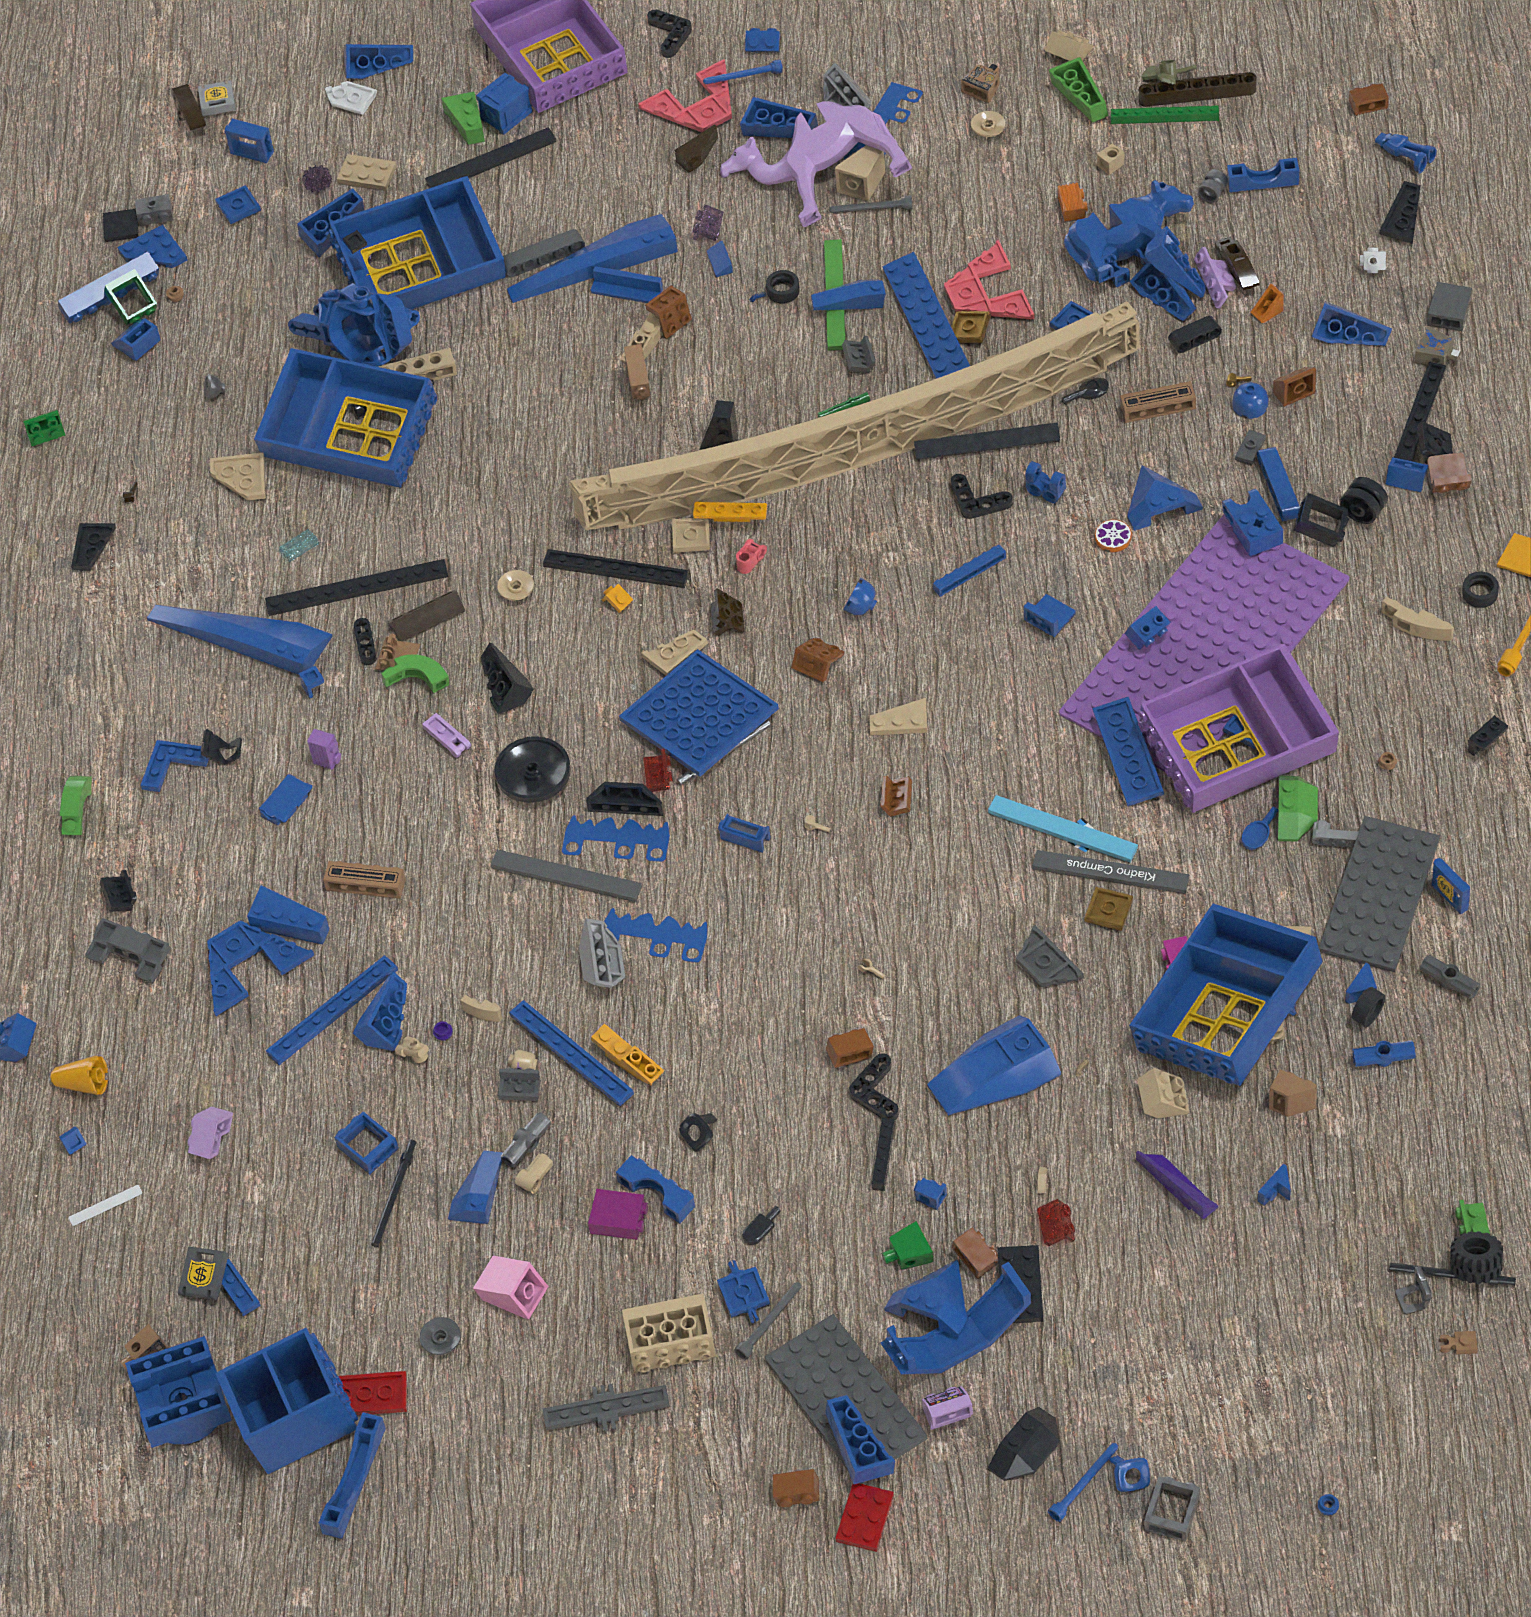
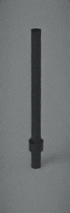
[371,1139,417,1247]
[1389,1262,1516,1286]

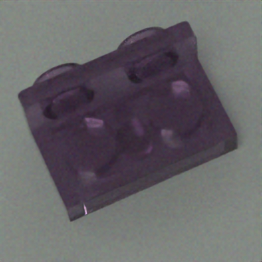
[692,204,724,241]

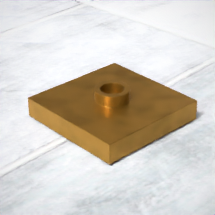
[951,311,991,343]
[1084,887,1133,931]

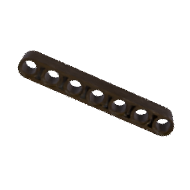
[1138,72,1257,107]

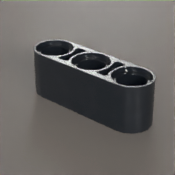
[1168,316,1222,353]

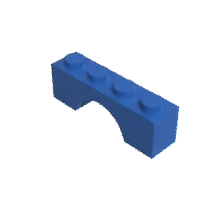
[1227,158,1300,192]
[616,1155,695,1224]

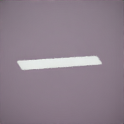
[69,1185,142,1226]

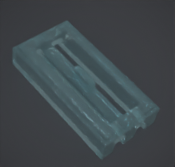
[278,529,319,562]

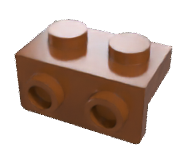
[880,775,912,817]

